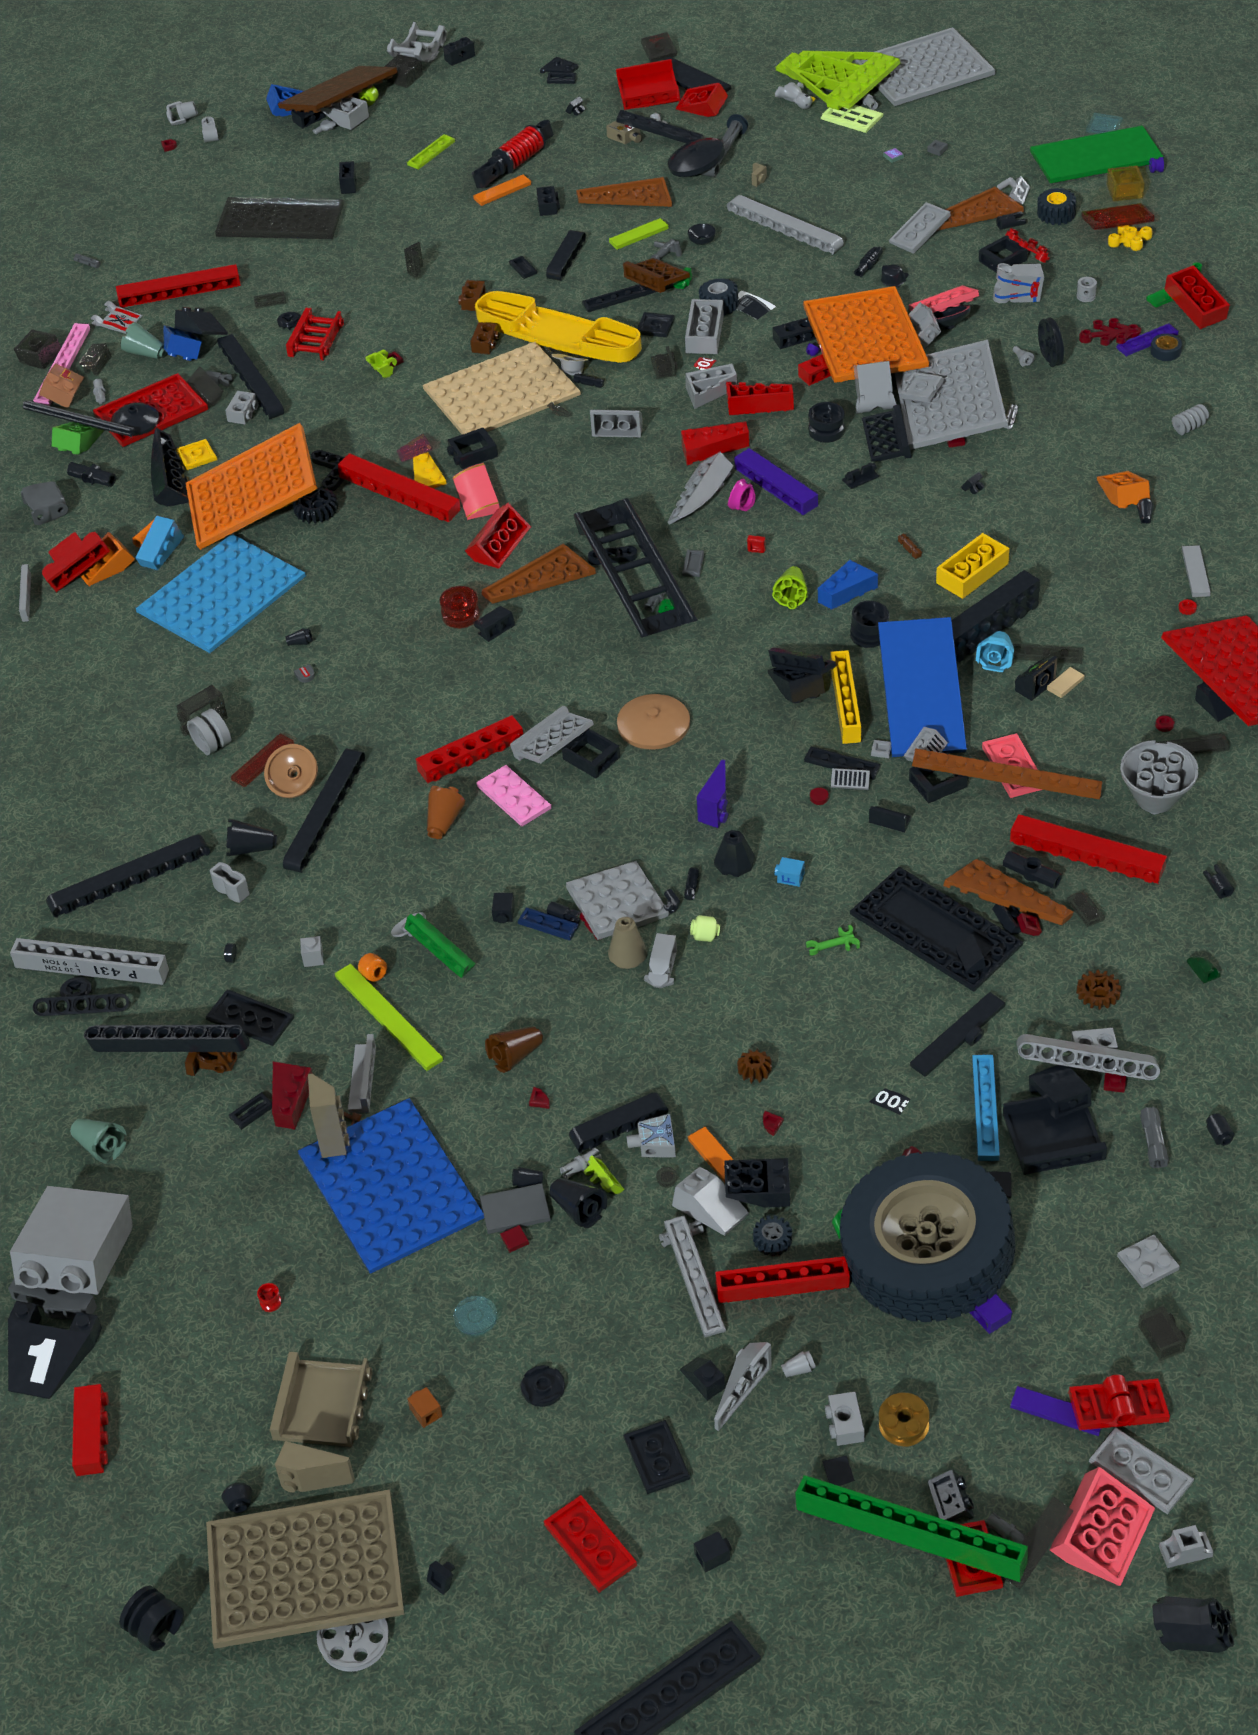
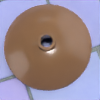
[264,744,318,798]

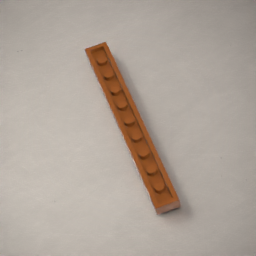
[912,748,1102,800]

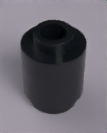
[1206,1113,1235,1146]

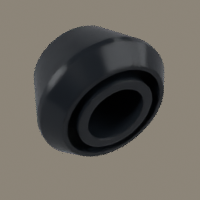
[221,1483,253,1513]

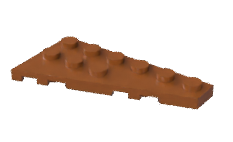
[576,177,672,207]
[936,187,1024,231]
[482,543,596,604]
[943,859,1073,925]

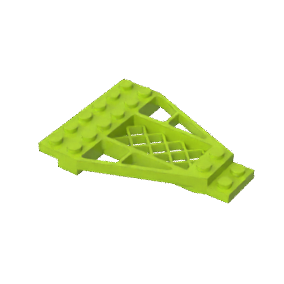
[776,51,900,110]

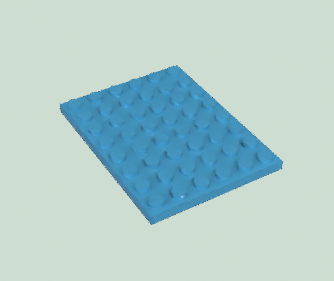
[136,534,306,653]

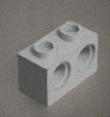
[225,391,258,424]
[1071,1028,1118,1061]

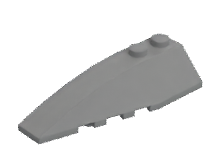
[668,452,733,524]

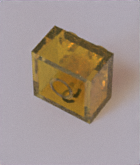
[1107,166,1144,201]

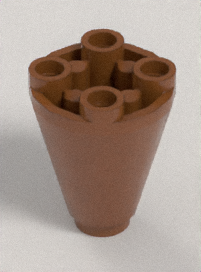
[427,786,465,839]

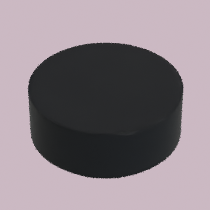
[224,943,237,963]
[965,1026,984,1046]

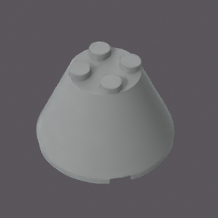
[1120,740,1198,814]

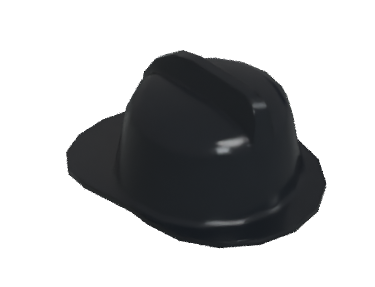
[881,264,909,287]

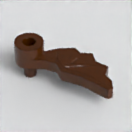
[344,1112,362,1125]

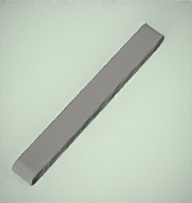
[727,195,844,255]

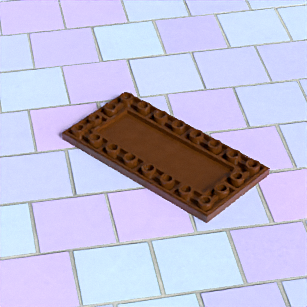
[278,66,397,113]

